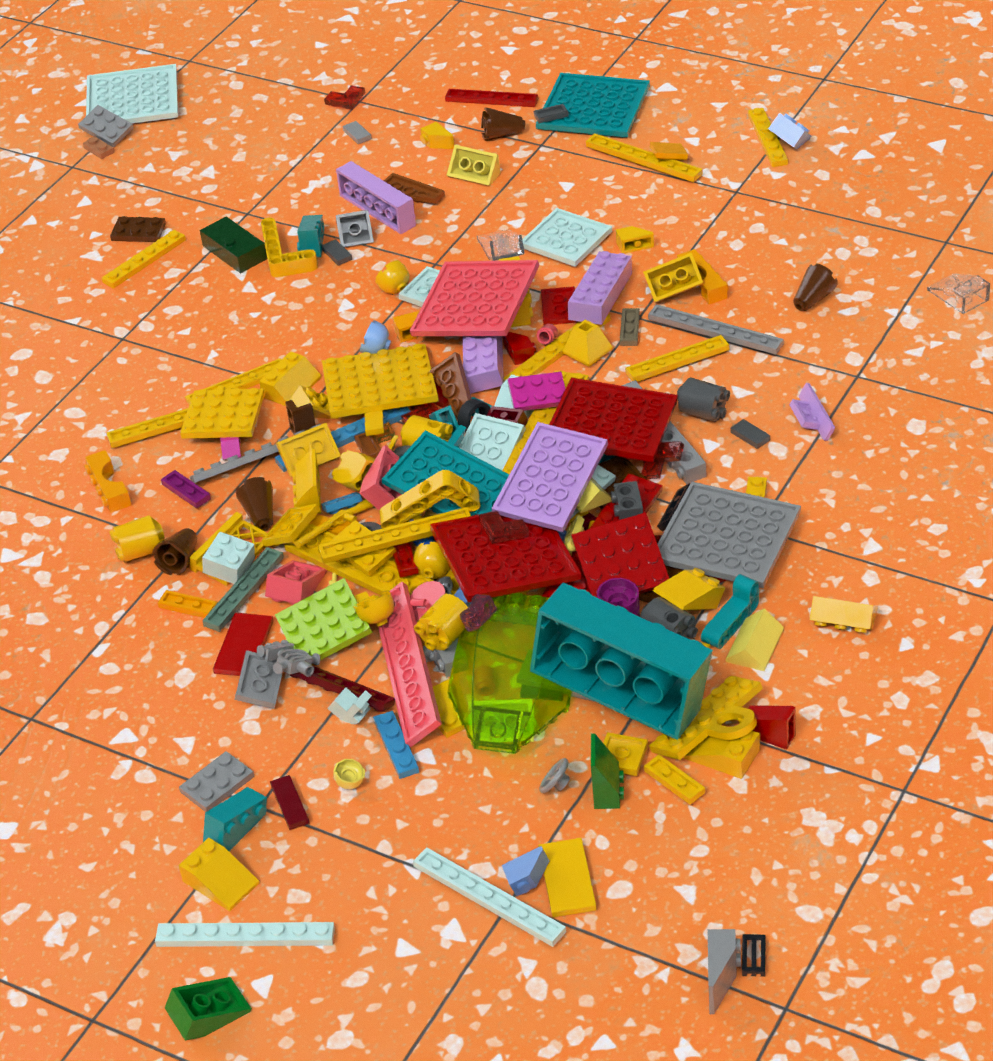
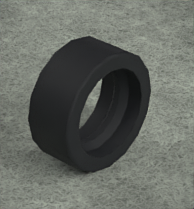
[457,399,490,432]

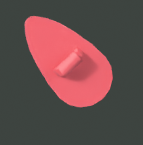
[410,581,446,623]

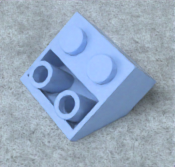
[768,113,812,149]

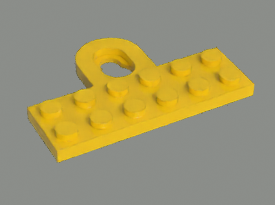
[649,676,763,760]

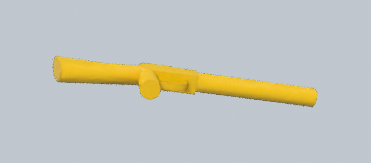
[293,499,374,548]

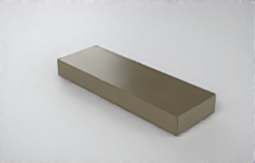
[620,308,640,346]

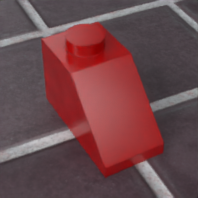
[503,332,536,365]

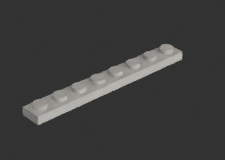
[648,304,784,355]
[189,423,321,483]

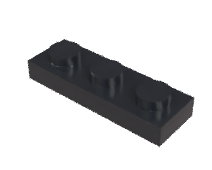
[657,483,690,531]

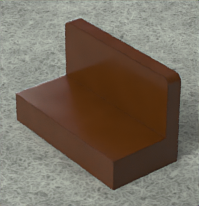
[285,400,316,435]

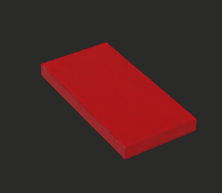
[213,612,274,676]

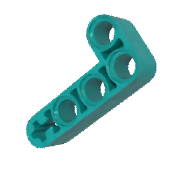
[701,574,759,649]

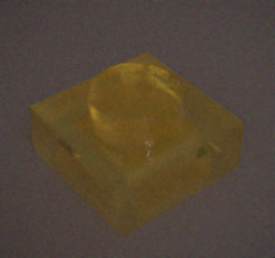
[374,422,395,443]

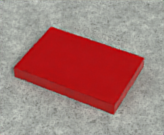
[541,286,578,325]

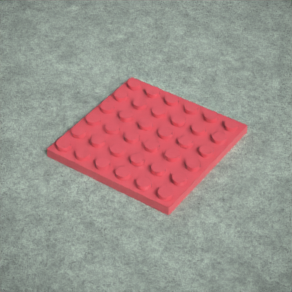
[410,260,540,336]

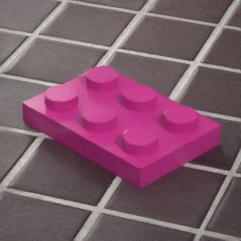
[508,372,565,411]

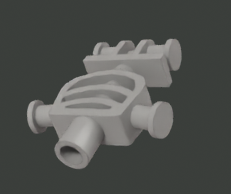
[257,640,320,677]

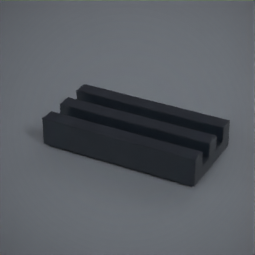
[742,934,766,977]

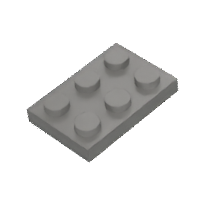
[78,105,134,147]
[234,650,282,709]
[179,751,255,812]

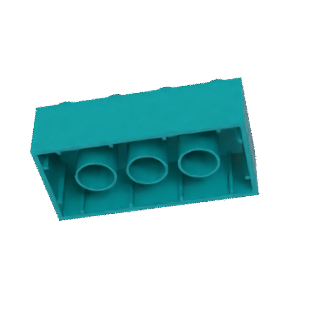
[530,582,713,740]

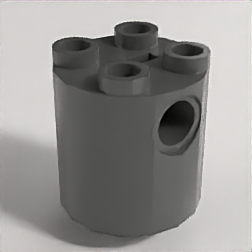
[677,377,730,422]
[641,597,698,639]

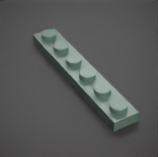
[202,547,284,632]

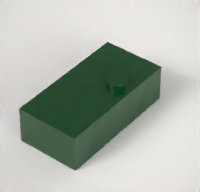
[200,216,267,274]

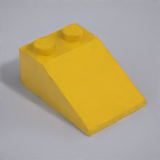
[653,568,725,610]
[684,731,760,779]
[178,837,260,912]

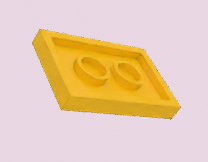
[276,423,341,477]
[261,503,321,547]
[330,520,396,576]

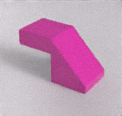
[220,437,241,460]

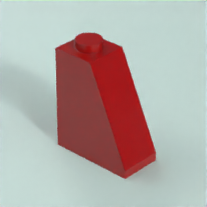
[738,705,796,750]

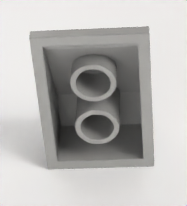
[707,929,741,1015]

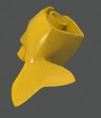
[331,435,398,492]

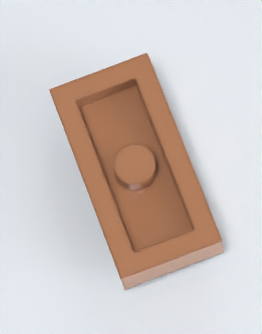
[83,136,114,159]

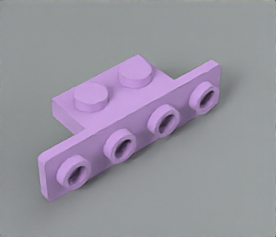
[789,383,835,441]

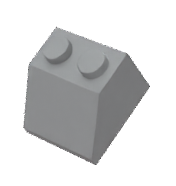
[336,210,374,248]

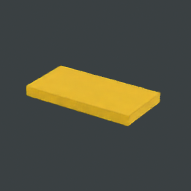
[538,838,596,918]

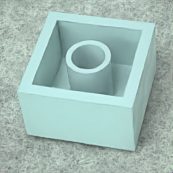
[202,532,255,584]

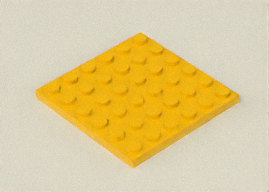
[321,344,438,419]

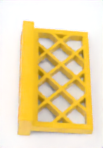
[190,511,267,586]

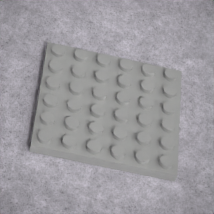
[658,481,801,588]

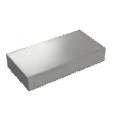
[342,121,372,145]

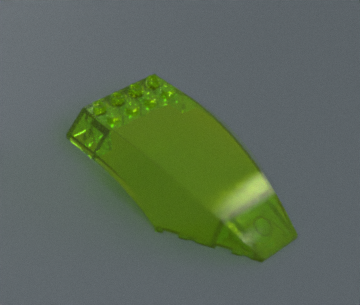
[447,593,572,754]

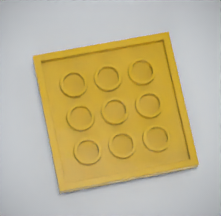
[180,388,265,439]

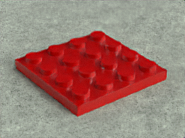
[571,512,670,597]

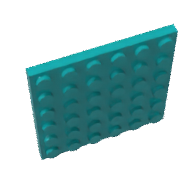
[536,73,650,138]

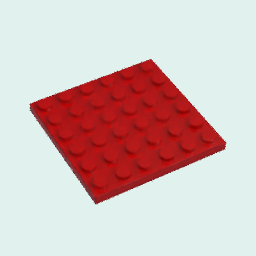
[549,377,678,462]
[430,512,581,602]

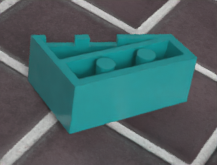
[297,215,325,257]
[203,787,267,851]

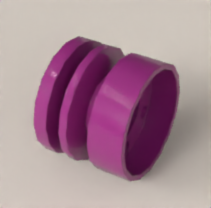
[597,578,640,617]

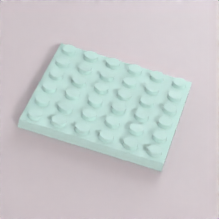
[86,64,178,123]

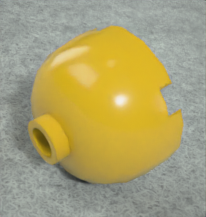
[375,260,410,294]
[413,542,450,579]
[353,590,394,626]

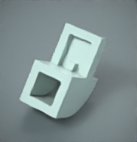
[327,688,372,724]

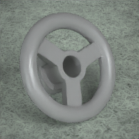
[539,758,570,793]

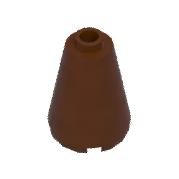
[481,107,525,139]
[793,263,838,311]
[235,477,273,530]
[152,528,197,575]

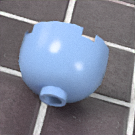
[360,320,391,354]

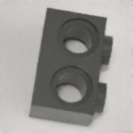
[611,481,643,520]

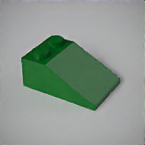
[591,734,624,809]
[165,977,252,1041]

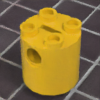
[401,415,453,446]
[109,515,165,563]
[414,594,472,651]

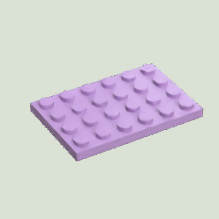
[492,422,608,532]

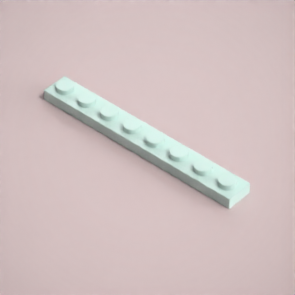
[413,847,566,947]
[155,922,335,947]

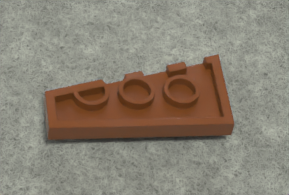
[383,173,445,204]
[430,352,475,418]

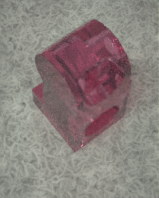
[460,594,497,631]

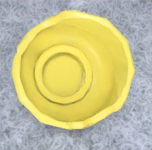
[333,759,365,790]

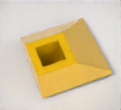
[563,319,613,367]
[289,385,338,419]

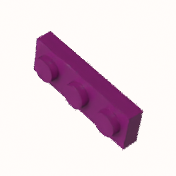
[161,470,211,508]

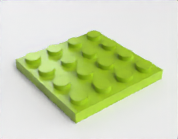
[275,578,373,665]

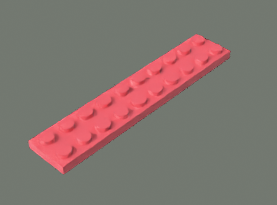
[378,582,442,747]

